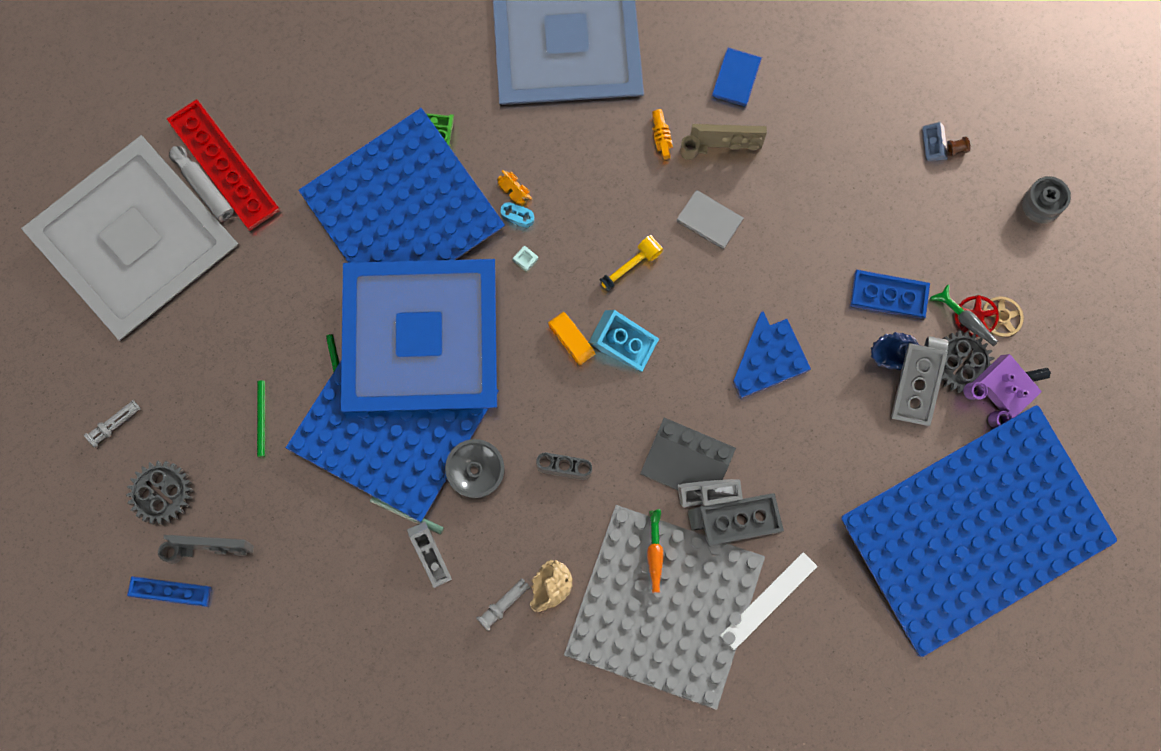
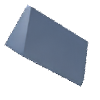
[922,122,948,161]

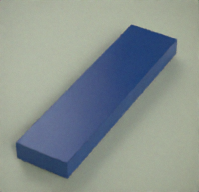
[127,576,212,607]

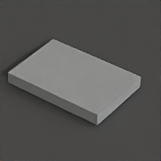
[677,190,744,249]

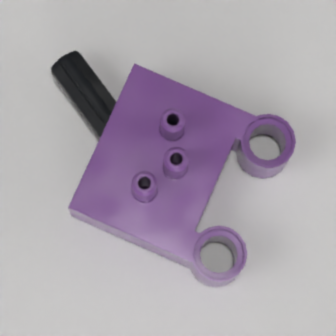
[963,354,1051,428]

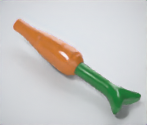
[647,509,663,593]

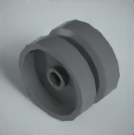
[1022,176,1071,224]

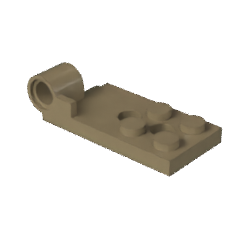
[680,124,767,160]

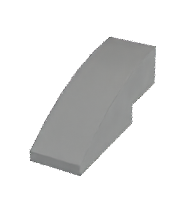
[678,479,743,507]

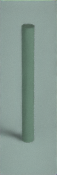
[370,496,444,535]

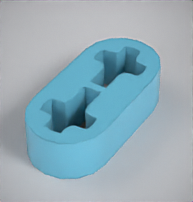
[500,202,534,228]

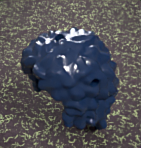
[871,332,920,370]

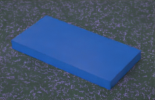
[850,270,930,320]

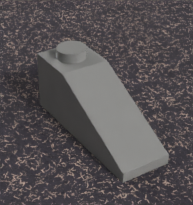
[407,521,452,588]

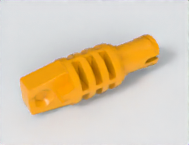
[652,109,673,160]

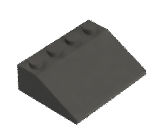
[640,417,736,491]

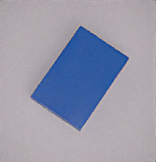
[712,48,762,107]

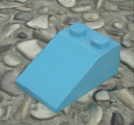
[588,310,659,372]

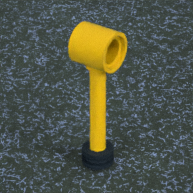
[599,235,664,291]

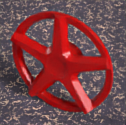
[955,295,999,337]

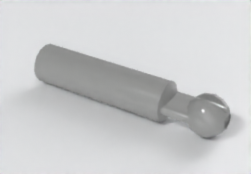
[169,146,234,222]

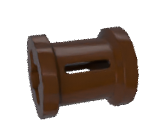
[947,136,971,156]

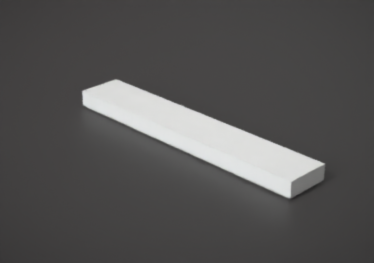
[720,552,818,650]

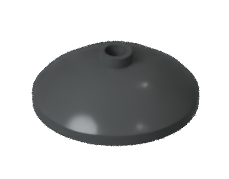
[445,439,504,498]

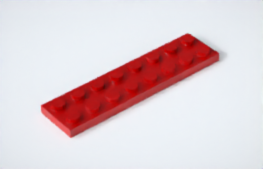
[167,99,280,231]

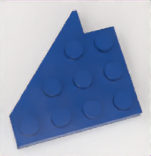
[733,311,811,399]

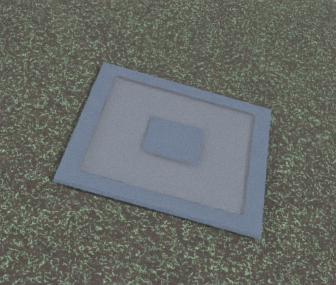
[493,0,644,105]

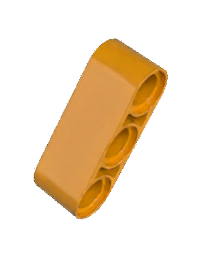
[548,312,596,365]

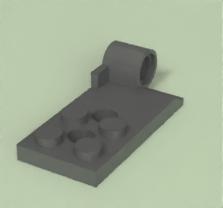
[688,493,784,546]
[158,535,254,564]

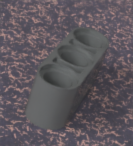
[536,453,592,480]

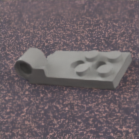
[891,336,948,426]

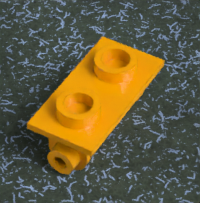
[497,170,532,206]

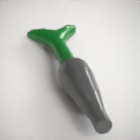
[930,285,999,347]

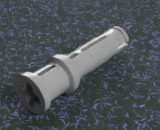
[84,400,141,448]
[476,578,530,631]

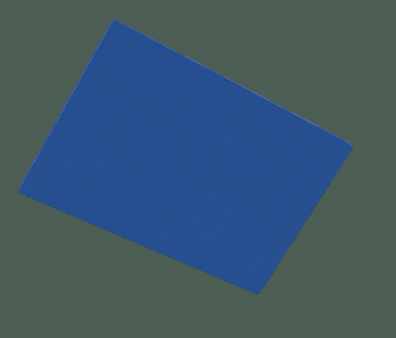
[841,405,1117,657]

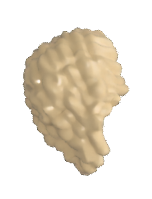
[530,560,572,612]

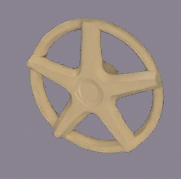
[982,297,1024,337]

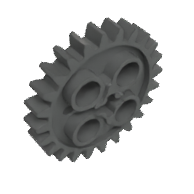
[941,331,995,393]
[126,461,193,525]

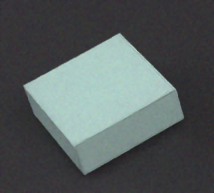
[512,245,539,272]

